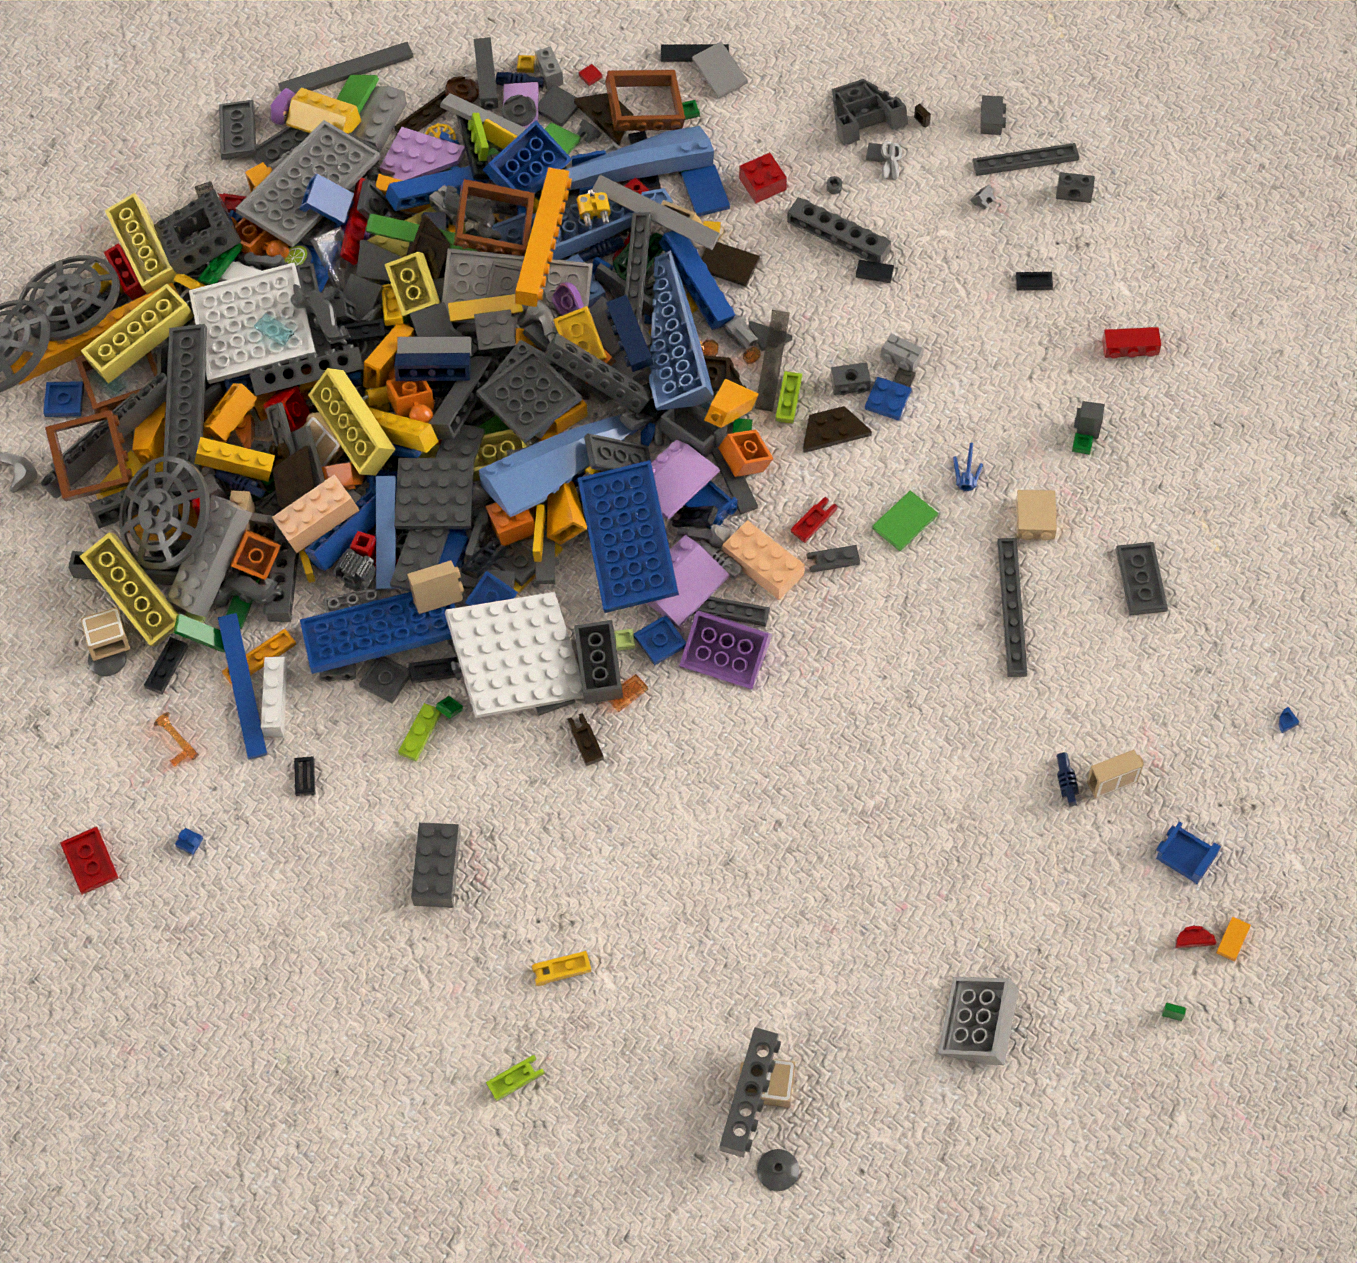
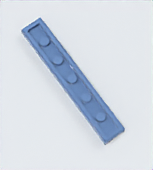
[376,476,396,590]

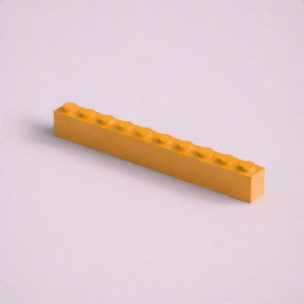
[515,167,572,307]
[7,283,180,385]

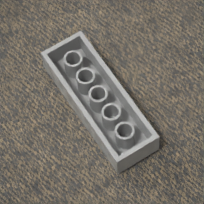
[166,495,252,617]

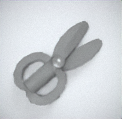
[881,141,902,180]

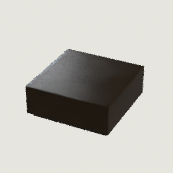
[914,103,931,128]

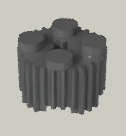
[332,549,376,591]

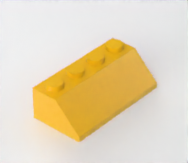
[286,88,361,134]

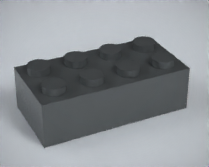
[574,620,623,704]
[411,822,461,908]

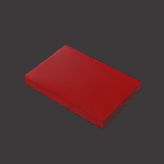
[60,826,119,895]

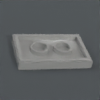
[692,41,748,99]

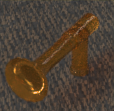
[153,712,199,767]

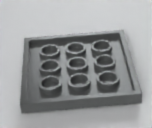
[476,349,582,443]
[394,458,474,529]

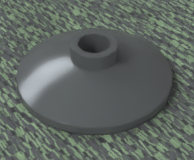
[88,651,127,676]
[757,1149,799,1191]

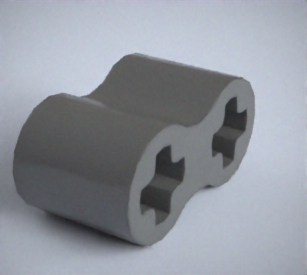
[320,663,356,682]

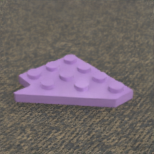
[380,127,466,180]

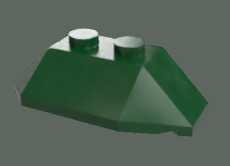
[613,232,665,283]

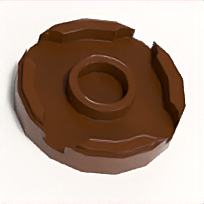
[445,76,479,103]

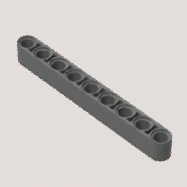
[41,373,167,498]

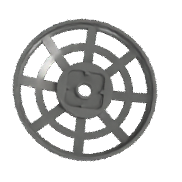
[18,255,120,341]
[0,300,50,392]
[119,456,210,570]

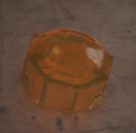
[702,340,719,356]
[743,347,761,364]

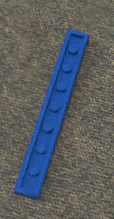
[218,613,267,760]

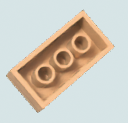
[272,474,359,553]
[722,520,805,600]

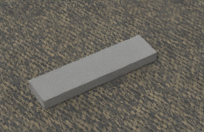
[397,337,472,356]

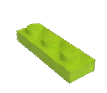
[468,112,489,161]
[775,371,802,424]
[398,703,442,761]

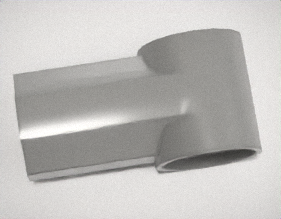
[723,315,758,350]

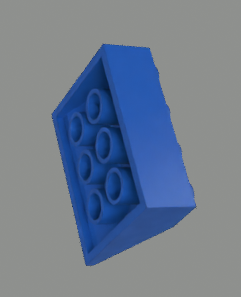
[483,120,572,194]

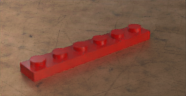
[340,177,368,265]

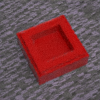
[578,64,603,86]

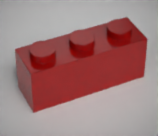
[104,243,147,301]
[1102,327,1161,359]

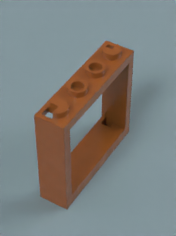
[605,70,685,132]
[453,179,535,256]
[75,351,157,414]
[45,410,133,502]

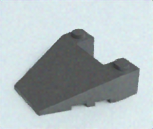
[832,79,908,145]

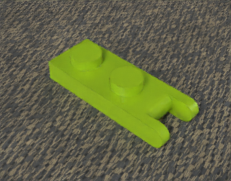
[486,1055,545,1102]

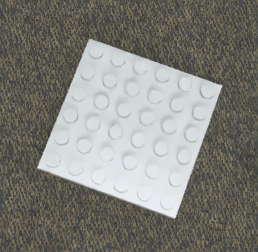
[189,263,316,384]
[445,592,584,718]

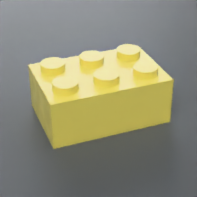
[385,252,441,317]

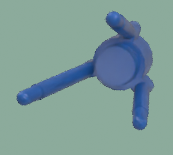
[953,442,983,491]

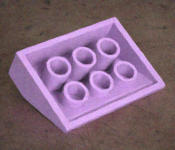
[652,440,720,519]
[646,535,730,627]

